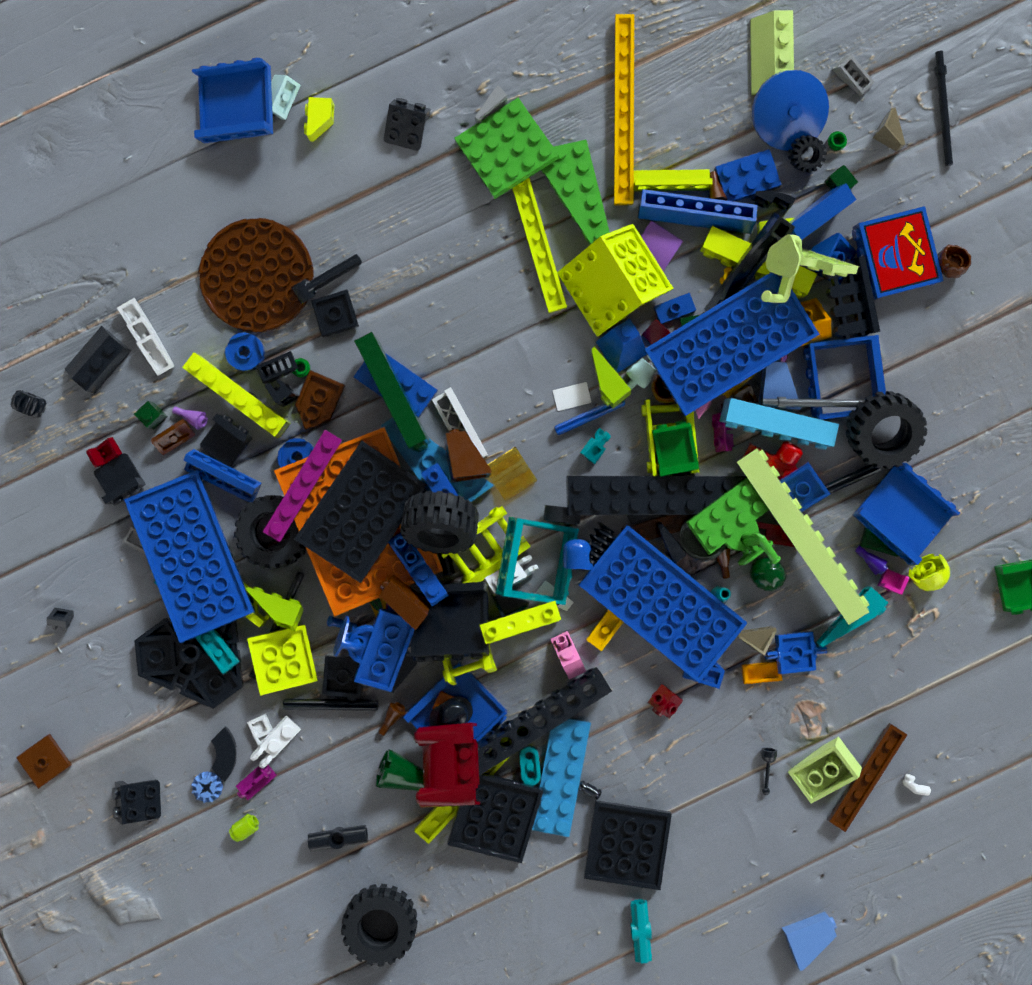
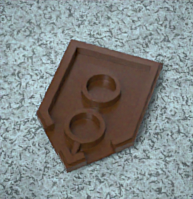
[295,370,345,430]

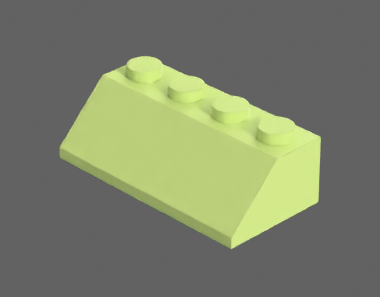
[750,10,794,95]

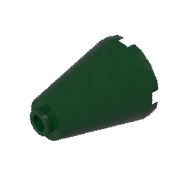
[375,749,424,791]

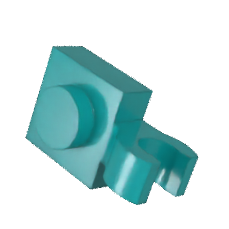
[580,428,611,464]

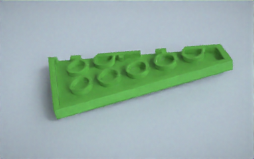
[541,140,610,245]

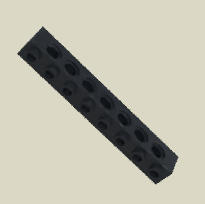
[476,667,612,775]

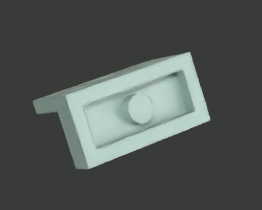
[271,75,301,120]

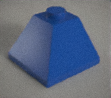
[807,233,857,285]
[596,319,647,373]

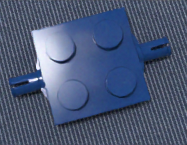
[765,631,828,674]

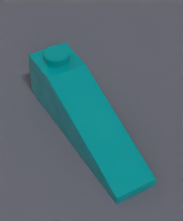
[815,586,889,647]

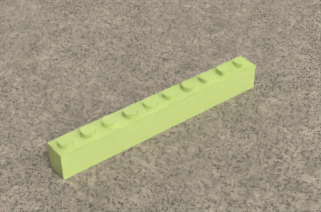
[737,448,870,624]

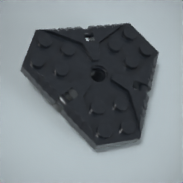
[134,618,244,709]

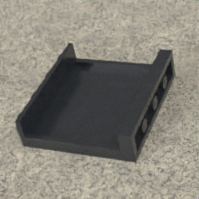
[407,582,489,662]

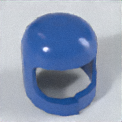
[563,539,593,570]

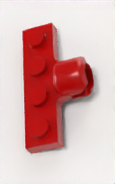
[741,441,803,480]

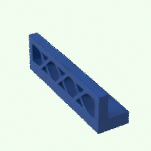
[183,449,262,502]

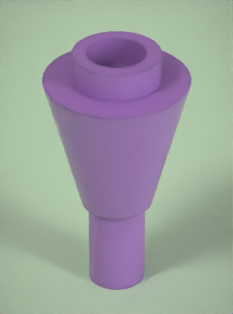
[172,406,208,430]

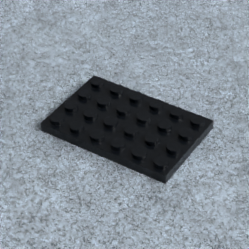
[294,441,427,583]

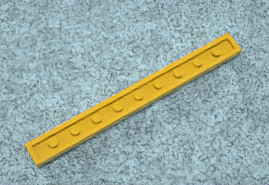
[614,14,634,205]

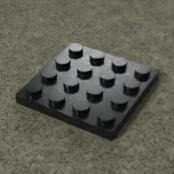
[447,773,544,863]
[584,800,672,890]

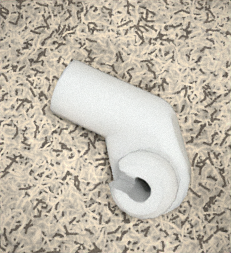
[903,774,931,796]

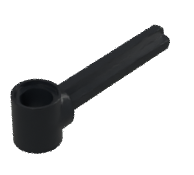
[291,254,362,304]

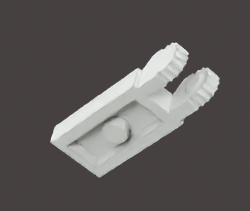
[484,555,539,596]
[250,716,301,769]

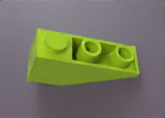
[246,587,304,631]

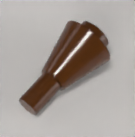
[709,171,727,201]
[716,546,731,579]
[378,702,406,736]

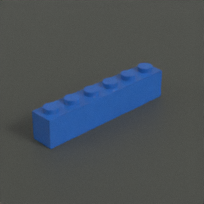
[638,189,757,234]

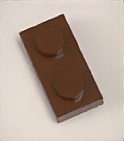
[151,419,195,455]

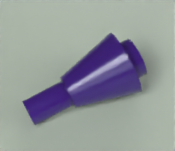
[855,546,889,576]

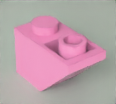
[551,631,586,680]

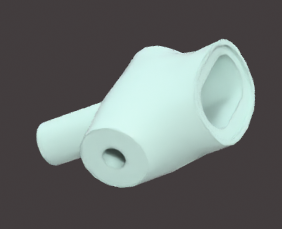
[626,358,657,390]

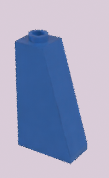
[790,184,857,240]

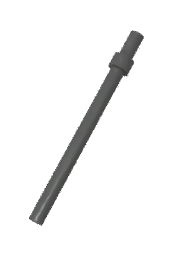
[761,397,865,408]

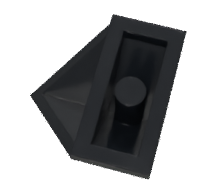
[491,594,529,618]

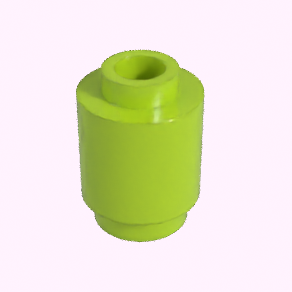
[229,814,259,842]

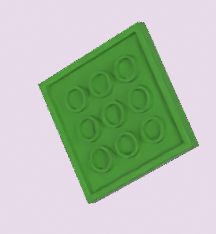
[454,98,559,199]

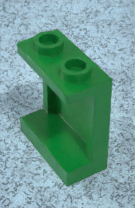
[652,420,700,476]
[994,559,1032,615]

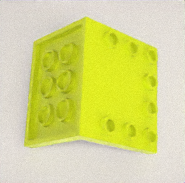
[557,224,674,337]

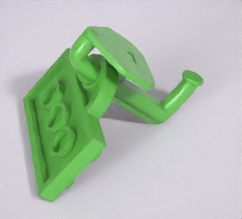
[686,478,781,565]

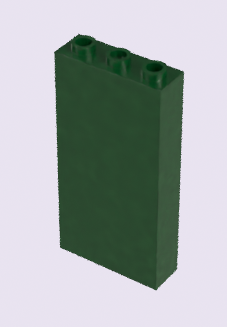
[354,332,431,453]

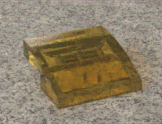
[488,447,537,502]

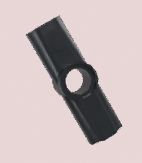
[307,825,368,852]

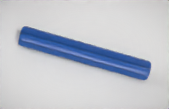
[554,400,626,435]

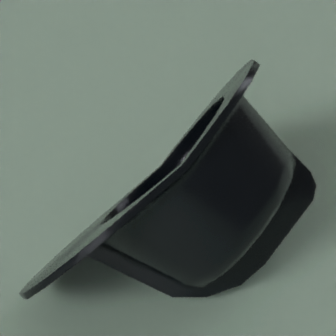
[429,696,473,726]

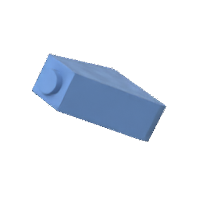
[758,358,801,410]
[782,912,837,971]

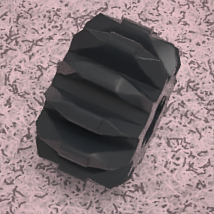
[10,390,47,418]

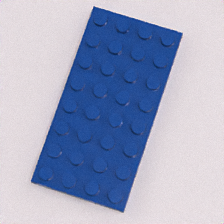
[644,272,820,416]
[124,470,255,643]
[578,525,747,683]

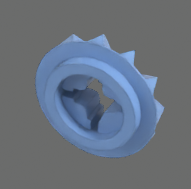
[192,771,223,803]

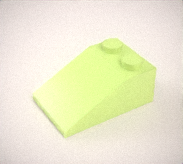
[788,736,862,804]

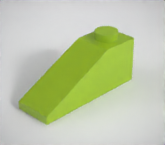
[591,347,631,408]

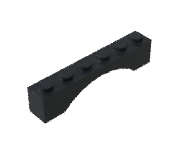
[704,212,795,311]

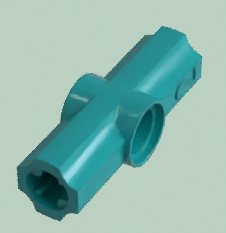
[630,899,652,964]

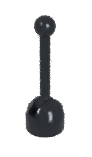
[761,748,777,795]

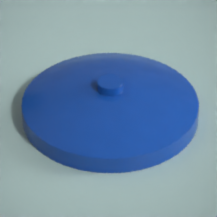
[752,70,829,151]

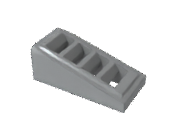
[832,53,874,96]
[475,85,507,124]

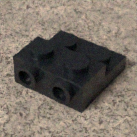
[322,655,363,701]

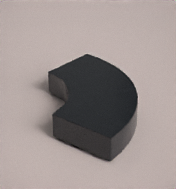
[211,726,237,782]

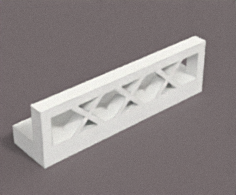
[432,387,488,458]

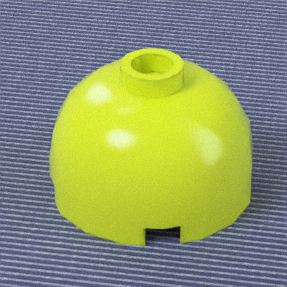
[909,554,950,591]

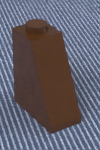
[444,429,492,483]
[379,575,431,630]

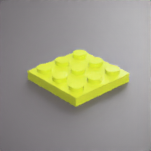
[247,624,318,696]

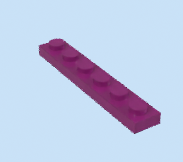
[263,430,342,542]

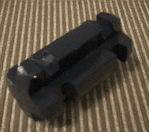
[578,781,602,800]

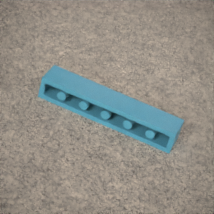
[720,398,839,450]

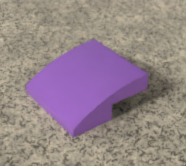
[641,220,683,271]

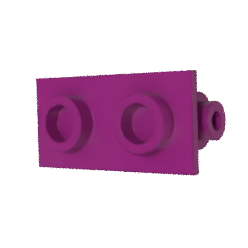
[712,413,734,452]
[235,764,277,800]

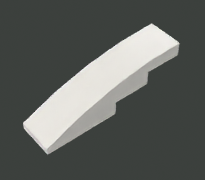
[117,298,174,376]

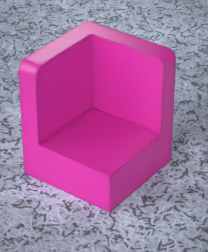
[877,569,909,595]

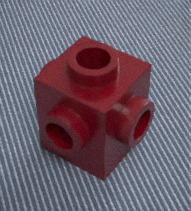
[648,684,683,719]

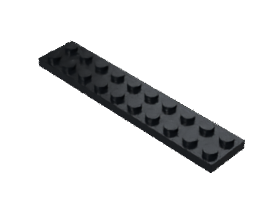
[566,476,747,516]

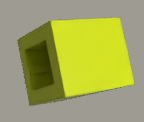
[304,97,335,142]

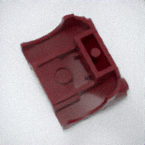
[414,723,480,808]

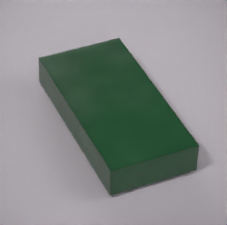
[859,528,898,557]

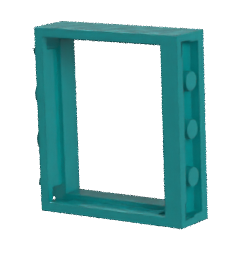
[495,517,579,605]

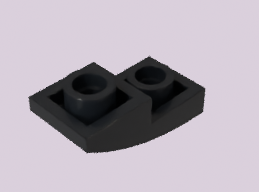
[751,191,796,210]

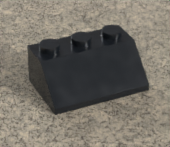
[65,326,131,394]

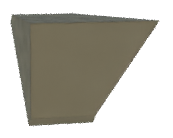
[873,107,905,151]
[737,626,777,656]

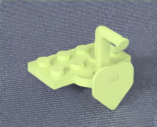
[761,234,858,303]

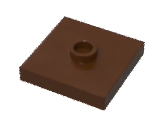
[16,734,72,789]

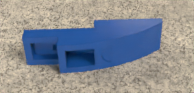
[388,532,448,606]

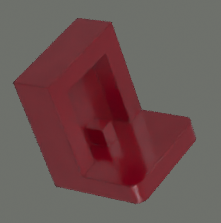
[86,437,122,467]

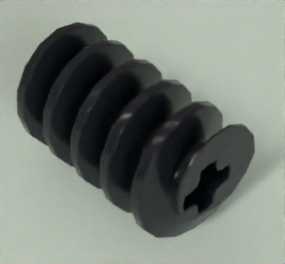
[585,522,616,565]

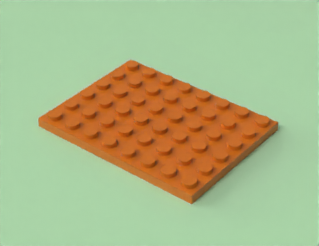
[274,427,443,617]

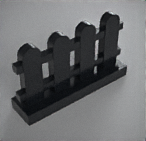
[822,256,880,340]

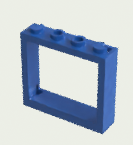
[803,335,886,420]

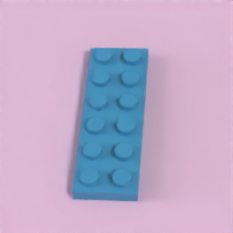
[532,718,591,837]

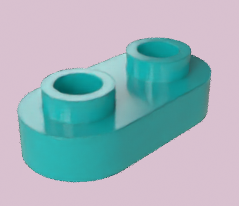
[520,746,541,786]

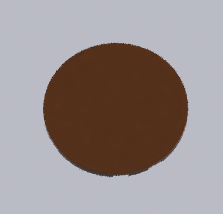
[199,218,314,332]

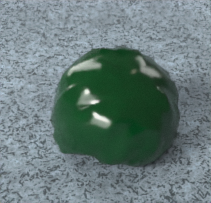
[750,558,787,592]

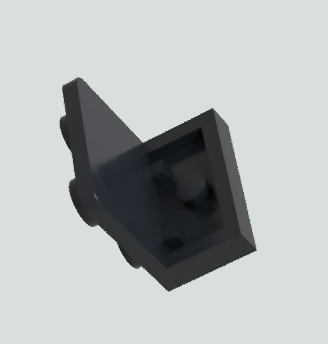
[384,98,431,151]
[200,413,252,467]
[94,453,146,506]
[112,779,161,825]

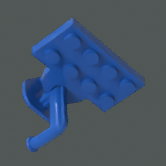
[327,608,415,692]

